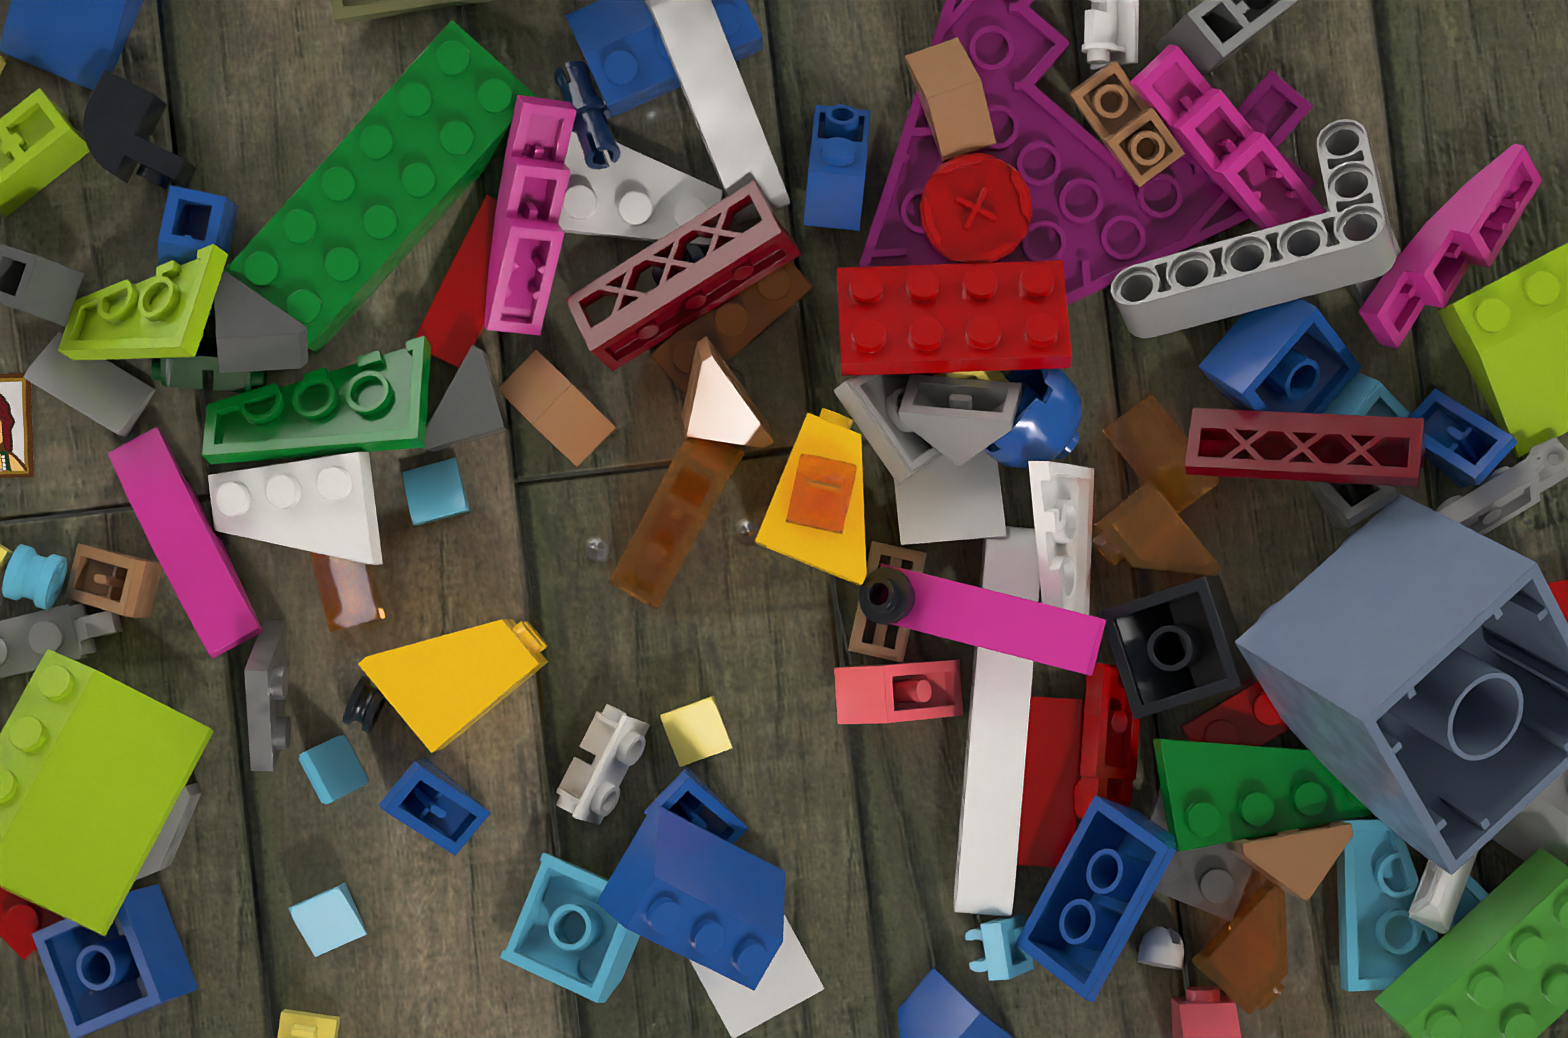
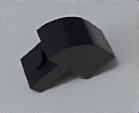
[83,70,197,189]

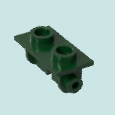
[151,337,267,393]

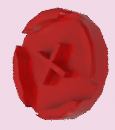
[919,152,1033,264]

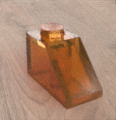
[1092,480,1222,576]
[1191,879,1288,1015]

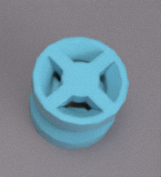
[2,544,67,611]

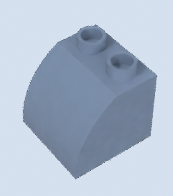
[1235,494,1568,875]

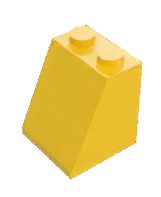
[755,408,867,586]
[358,619,548,753]

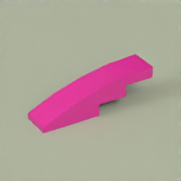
[1129,44,1327,230]
[484,95,577,335]
[1358,144,1542,349]
[107,427,263,658]
[880,563,1106,676]

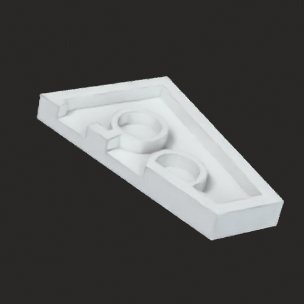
[558,132,723,248]
[208,452,383,565]
[1028,461,1094,615]

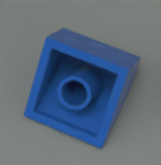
[1198,298,1362,414]
[32,884,198,1038]

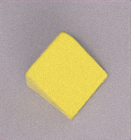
[660,695,733,767]

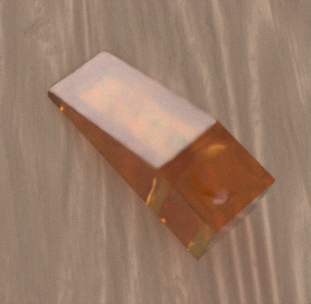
[608,437,745,610]

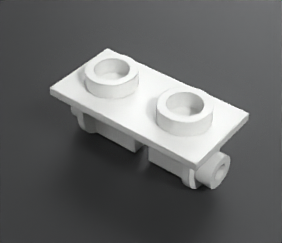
[1081,0,1139,70]
[556,704,650,825]

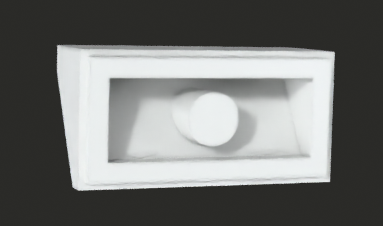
[1408,852,1478,934]

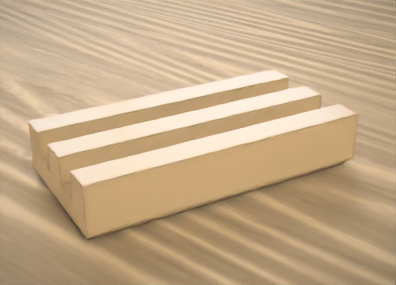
[848,541,927,663]

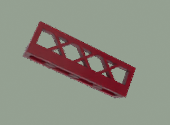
[565,180,801,371]
[1185,408,1425,487]

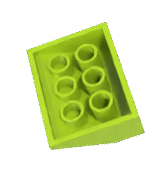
[1437,242,1568,458]
[0,648,214,936]

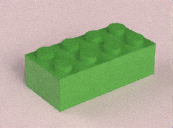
[1374,847,1568,1038]

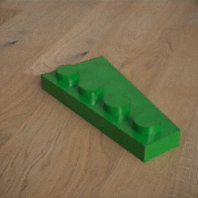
[202,336,431,464]
[1153,738,1373,852]

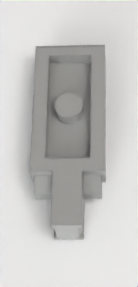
[1436,437,1568,535]
[0,603,124,680]

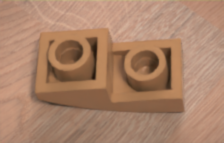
[1068,60,1185,187]

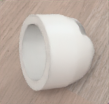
[1137,926,1185,970]

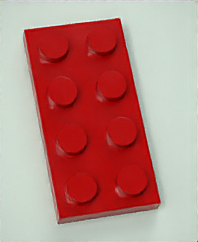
[837,260,1072,376]

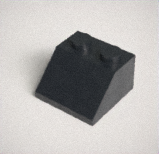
[1100,575,1255,720]

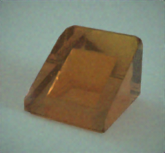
[786,454,857,534]

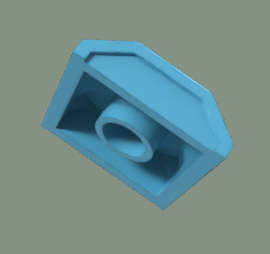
[500,853,640,1003]

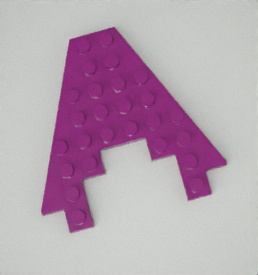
[858,0,1316,306]

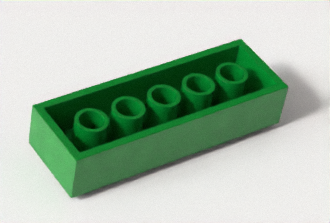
[224,20,537,353]

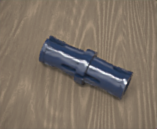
[554,61,621,170]

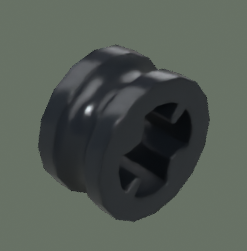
[342,676,386,733]

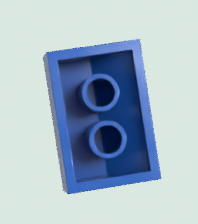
[565,0,763,118]
[1015,795,1177,1002]
[596,803,785,991]

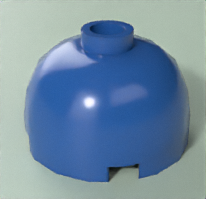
[983,369,1082,469]

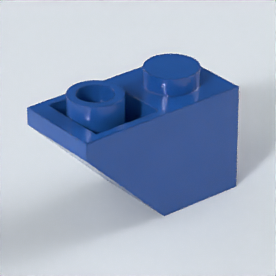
[803,105,871,231]
[158,185,239,315]

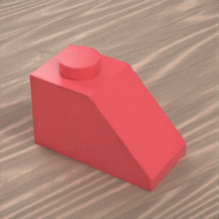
[834,659,963,724]
[1171,986,1242,1038]

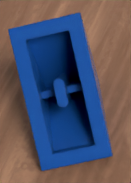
[1408,388,1517,488]
[379,757,491,856]
[644,767,748,844]

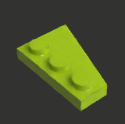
[58,244,228,360]

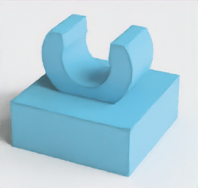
[965,913,1034,981]

